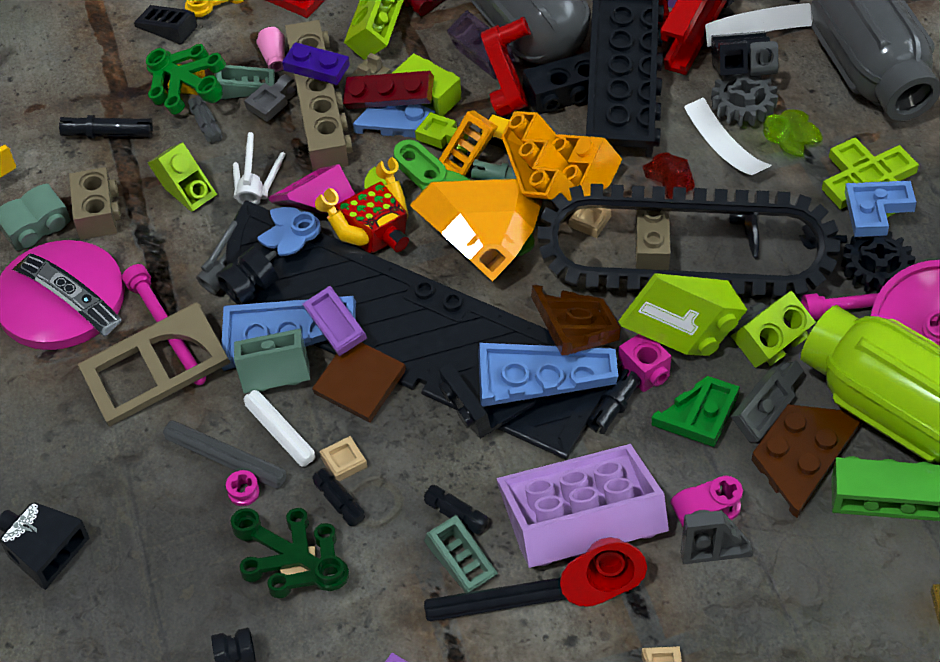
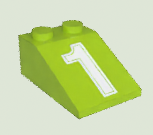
[618,273,747,356]

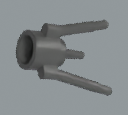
[196,221,278,295]

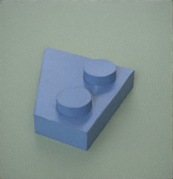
[353,104,435,138]

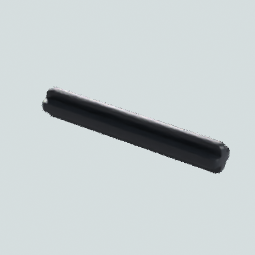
[424,577,567,621]

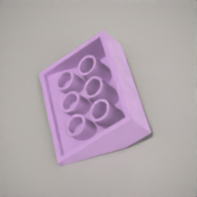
[497,444,669,568]

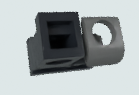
[711,31,778,76]

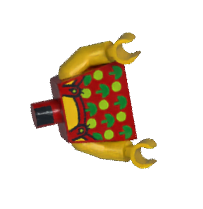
[315,157,409,253]

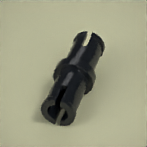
[587,369,641,434]

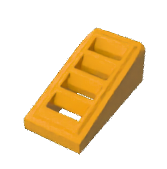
[439,110,498,177]

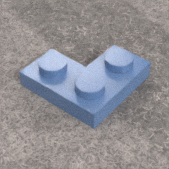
[845,181,916,237]

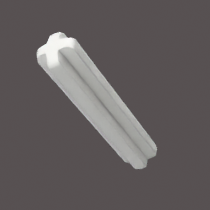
[244,390,316,467]

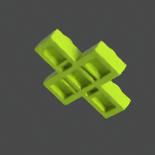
[822,137,919,217]

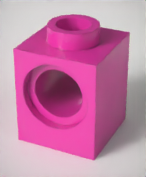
[618,334,672,392]

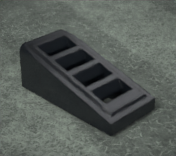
[134,5,197,44]

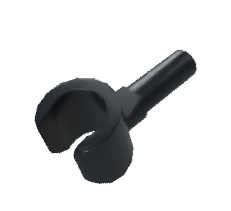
[799,225,847,250]

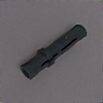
[59,115,153,139]

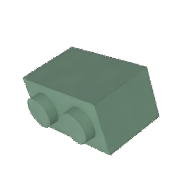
[234,328,310,393]

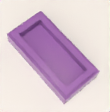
[302,286,367,356]

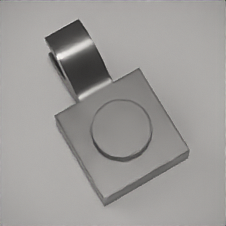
[244,74,297,122]

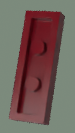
[343,70,434,109]

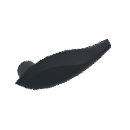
[729,214,759,259]

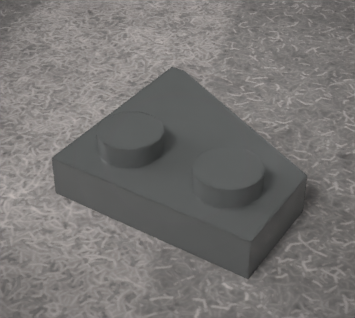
[680,510,753,564]

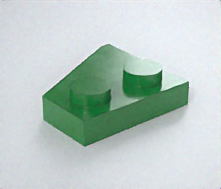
[652,376,740,447]

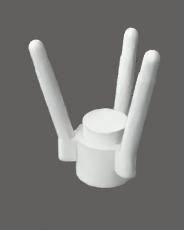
[233,132,286,205]

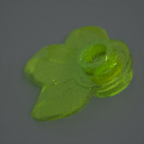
[763,109,823,157]

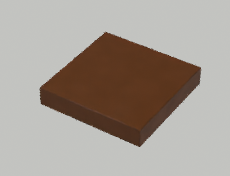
[312,342,407,423]

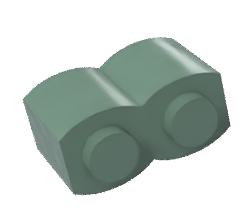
[0,184,71,251]

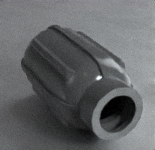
[471,0,591,65]
[811,0,940,121]

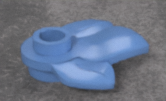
[257,207,321,256]

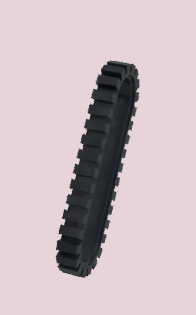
[537,184,840,299]

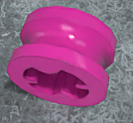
[226,470,260,506]

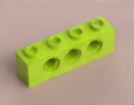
[344,0,403,60]

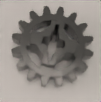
[711,69,778,126]

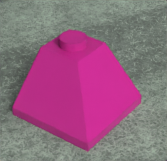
[268,164,355,214]

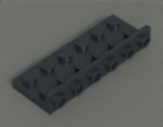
[586,0,664,157]

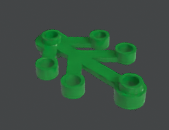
[146,44,226,115]

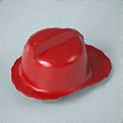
[560,537,647,606]

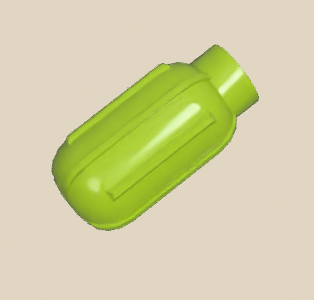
[801,305,940,464]

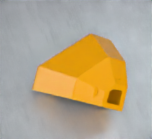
[501,111,622,201]
[410,178,543,282]

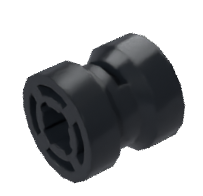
[211,627,256,662]

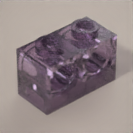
[447,10,515,79]

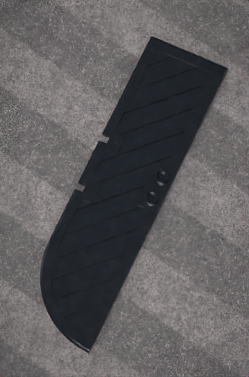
[226,200,623,460]

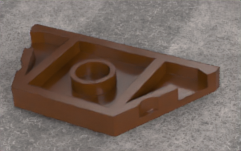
[531,285,621,355]
[752,404,864,518]

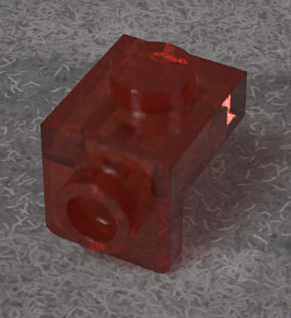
[642,152,695,199]

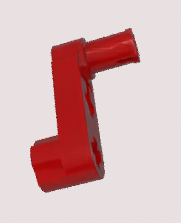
[481,16,531,117]

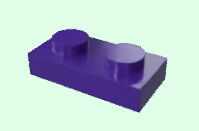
[282,42,350,85]

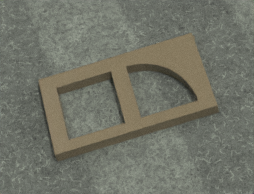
[78,302,231,427]

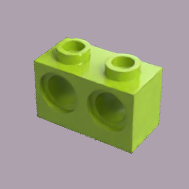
[731,290,816,368]

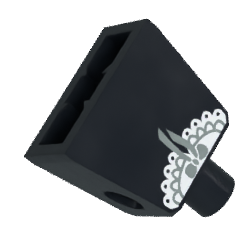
[0,502,90,590]

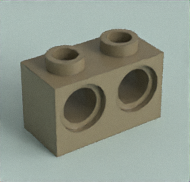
[69,167,121,240]
[635,210,670,270]

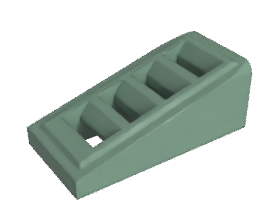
[214,65,275,99]
[424,515,498,593]

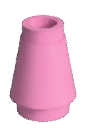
[256,27,285,72]

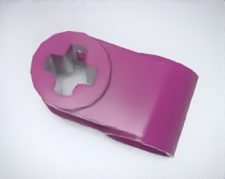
[670,476,743,527]

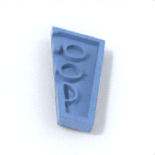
[221,296,356,371]
[478,343,618,407]

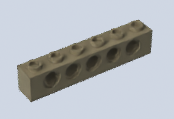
[285,20,353,171]

